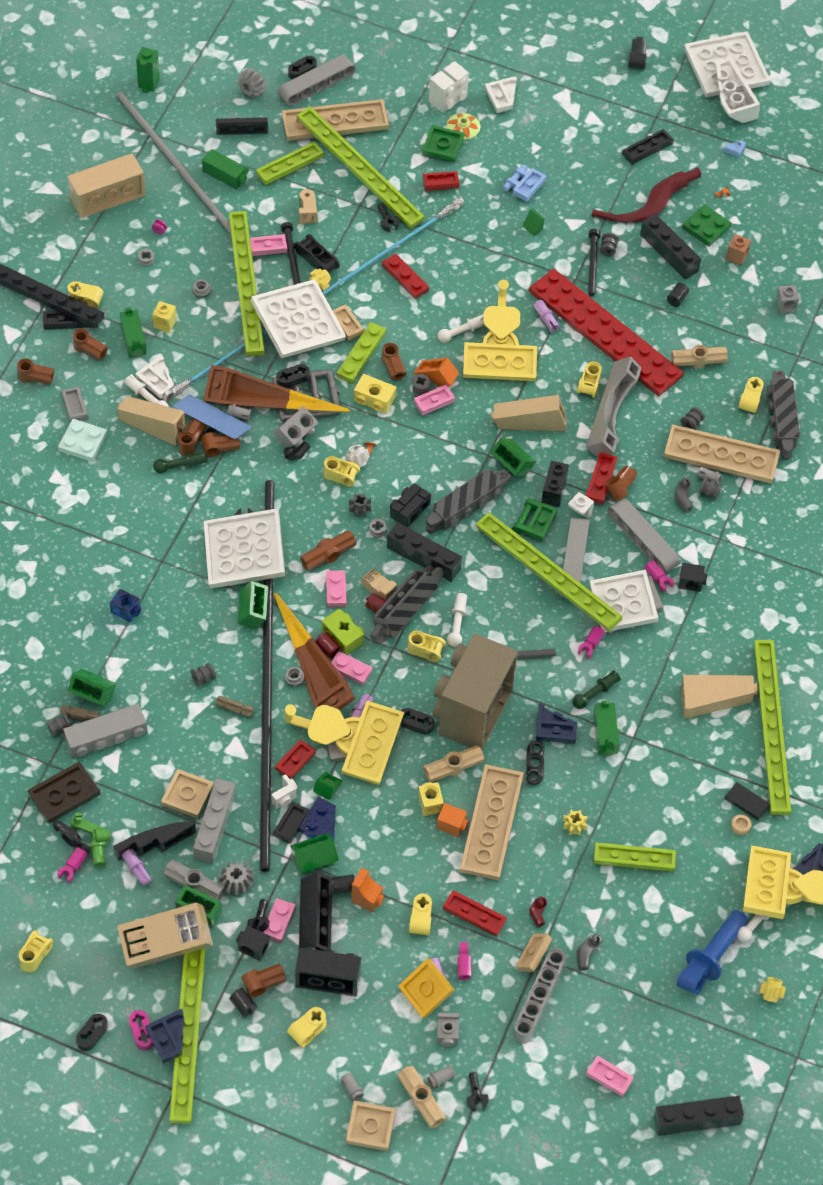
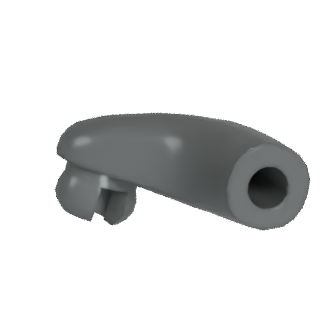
[675,478,693,513]
[576,934,602,970]

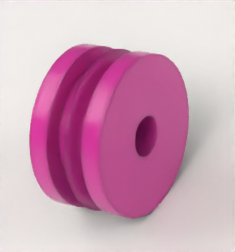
[152,219,167,235]

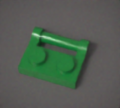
[512,498,558,541]

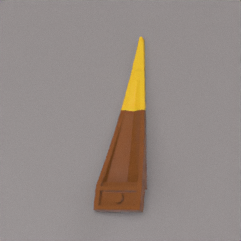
[203,365,351,412]
[274,593,356,710]

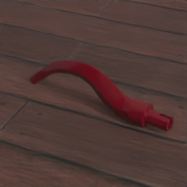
[591,167,702,222]

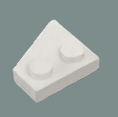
[485,76,517,113]
[135,355,174,399]

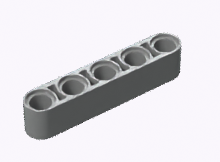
[277,55,356,106]
[608,498,680,573]
[559,517,590,597]
[513,948,566,1044]

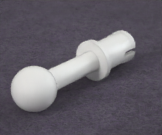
[437,313,484,343]
[124,374,169,407]
[447,593,467,647]
[737,914,770,943]

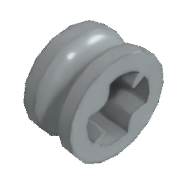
[138,249,154,266]
[369,519,386,538]

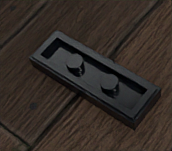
[216,117,268,135]
[622,129,674,165]
[43,311,98,330]

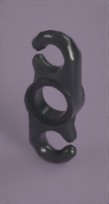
[526,741,544,785]
[52,820,90,854]

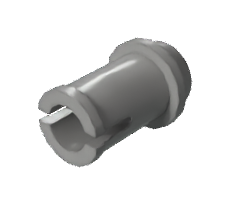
[227,404,251,421]
[697,466,722,485]
[427,1065,456,1088]
[340,1072,364,1101]

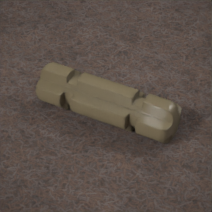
[216,696,254,717]
[60,705,99,721]

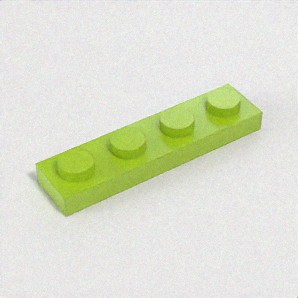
[256,141,324,185]
[337,322,386,384]
[594,842,676,872]

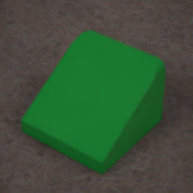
[523,208,544,236]
[313,772,342,800]

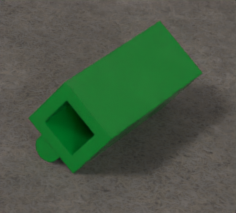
[136,47,160,93]
[202,149,249,190]
[120,307,147,357]
[593,700,619,756]

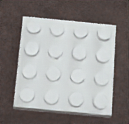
[684,32,770,98]
[250,279,346,359]
[204,508,285,589]

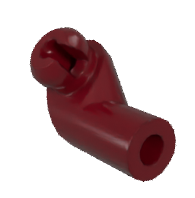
[529,896,547,928]

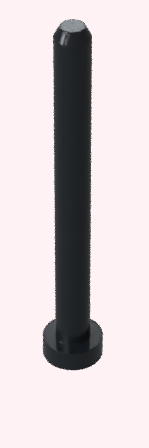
[280,222,300,285]
[588,229,601,297]

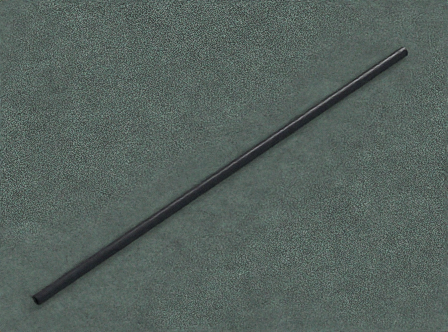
[260,480,274,872]

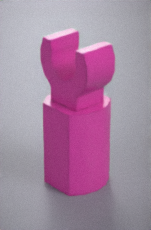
[644,560,674,592]
[578,626,605,659]
[57,847,87,883]
[457,942,471,980]

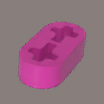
[129,1010,153,1050]

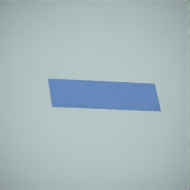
[172,394,252,439]

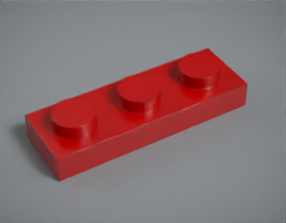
[382,254,429,299]
[586,452,618,505]
[443,890,507,937]

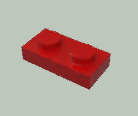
[275,739,316,779]

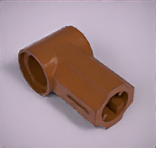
[73,328,108,360]
[381,343,406,381]
[17,358,54,384]
[178,419,206,456]
[201,433,240,457]
[605,466,637,501]
[241,964,286,998]

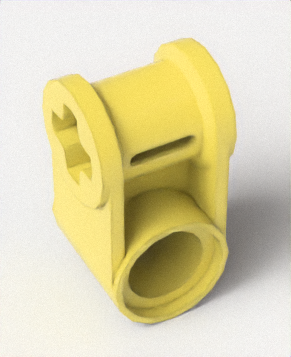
[68,281,104,309]
[577,361,602,398]
[738,377,764,414]
[323,456,360,487]
[407,631,446,662]
[409,894,432,936]
[19,930,54,972]
[287,1007,327,1048]

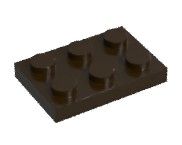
[27,761,101,824]

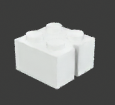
[429,61,469,113]

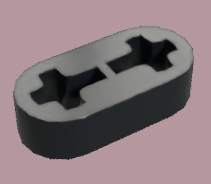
[288,56,317,80]
[276,364,310,388]
[400,708,434,735]
[76,1013,108,1051]

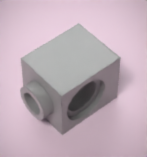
[775,285,799,314]

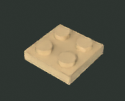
[161,769,214,819]
[346,1101,396,1151]

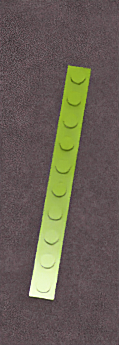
[297,106,424,229]
[229,211,264,356]
[476,512,623,632]
[754,640,791,815]
[170,948,206,1124]

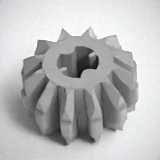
[237,68,266,98]
[219,860,254,896]

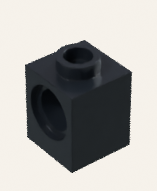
[678,563,707,592]
[236,925,270,961]

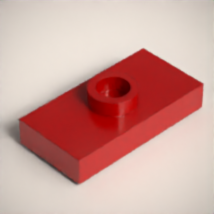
[423,171,460,191]

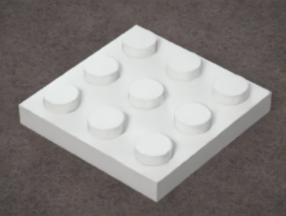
[590,570,658,632]

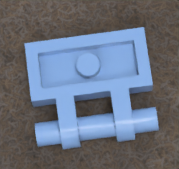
[503,165,547,202]

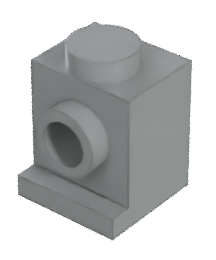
[437,1013,459,1047]

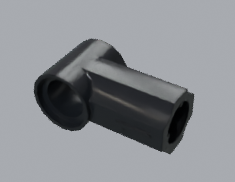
[628,37,647,69]

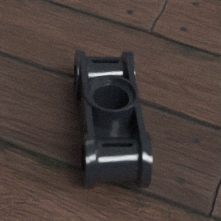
[294,234,340,273]

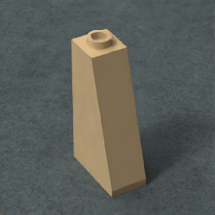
[491,395,567,431]
[117,396,185,446]
[681,675,757,718]

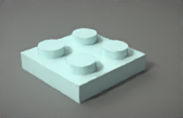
[58,419,107,462]

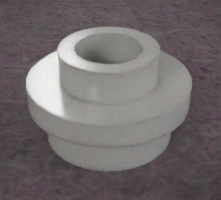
[192,280,210,297]
[285,667,304,686]

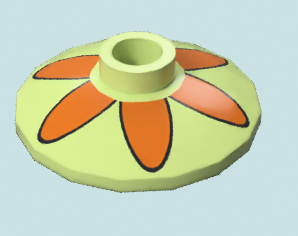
[446,113,480,140]

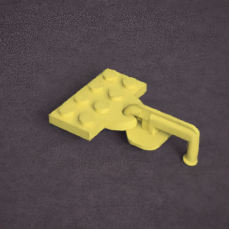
[463,279,537,381]
[284,701,404,785]
[743,845,823,919]

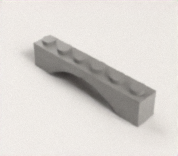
[586,357,642,458]

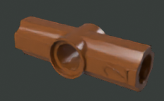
[300,530,357,571]

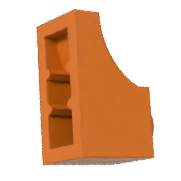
[414,357,459,387]
[352,868,385,912]

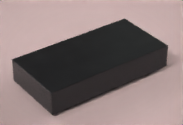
[725,782,770,821]
[273,801,310,844]

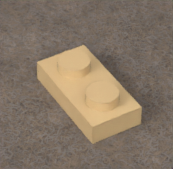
[332,304,364,341]
[515,933,552,972]

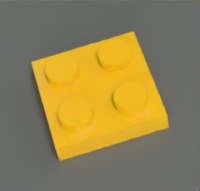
[398,958,455,1018]

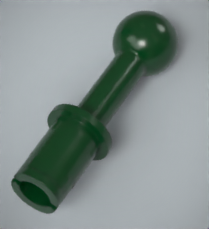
[153,452,207,473]
[572,670,621,709]

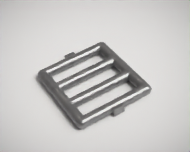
[272,369,341,422]

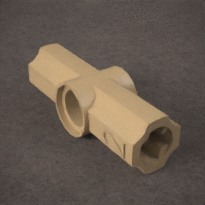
[671,345,728,369]
[423,745,485,782]
[397,1066,446,1129]

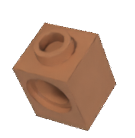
[726,234,751,266]

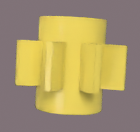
[309,269,331,291]
[563,810,587,835]
[760,977,786,1002]

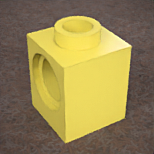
[152,301,177,333]
[418,782,444,816]

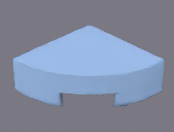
[723,141,746,158]

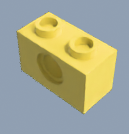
[354,374,397,413]

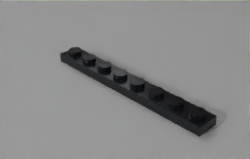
[0,264,105,328]

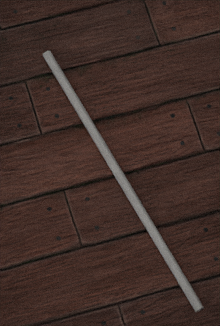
[116,91,231,235]

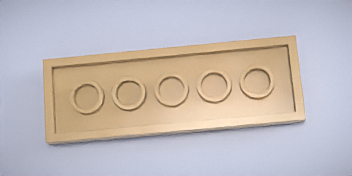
[282,99,389,141]
[663,424,780,484]
[460,764,524,881]

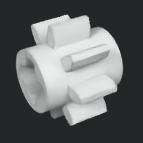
[346,445,370,467]

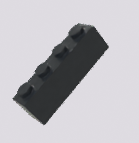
[640,214,701,280]
[387,522,462,582]
[299,872,332,951]
[654,1095,744,1136]

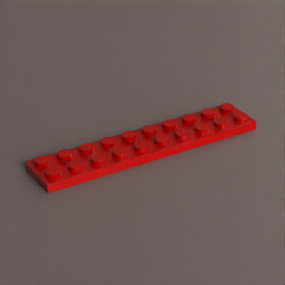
[529,268,684,397]

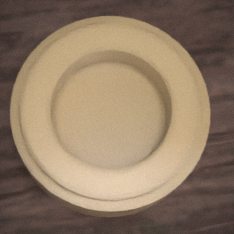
[731,815,752,836]

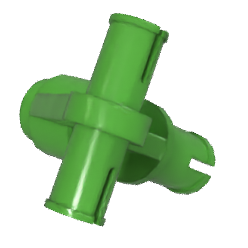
[70,812,110,867]

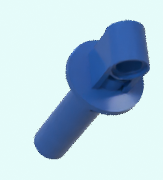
[677,910,748,995]

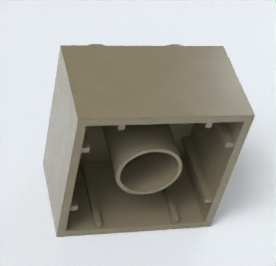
[433,633,518,751]

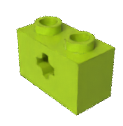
[321,608,364,655]

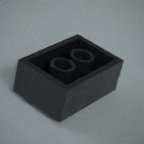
[295,947,361,997]

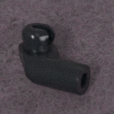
[283,442,310,460]

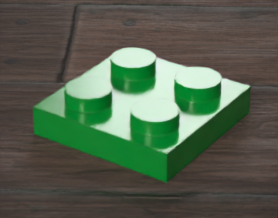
[422,125,465,162]
[682,204,732,247]

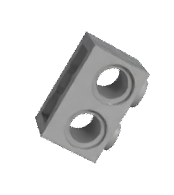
[273,406,318,448]

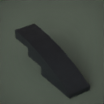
[113,821,196,861]

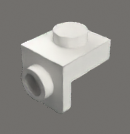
[568,492,594,519]
[271,774,297,809]

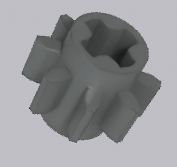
[349,493,371,517]

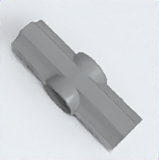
[163,860,225,901]

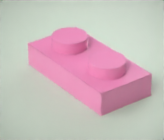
[250,234,287,256]
[414,385,455,416]
[326,570,346,607]
[332,651,373,686]
[263,898,296,943]
[586,1056,634,1097]

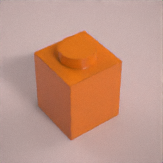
[436,803,469,837]

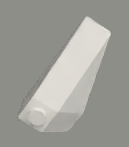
[715,58,760,123]

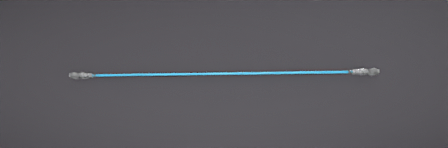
[162,198,464,402]

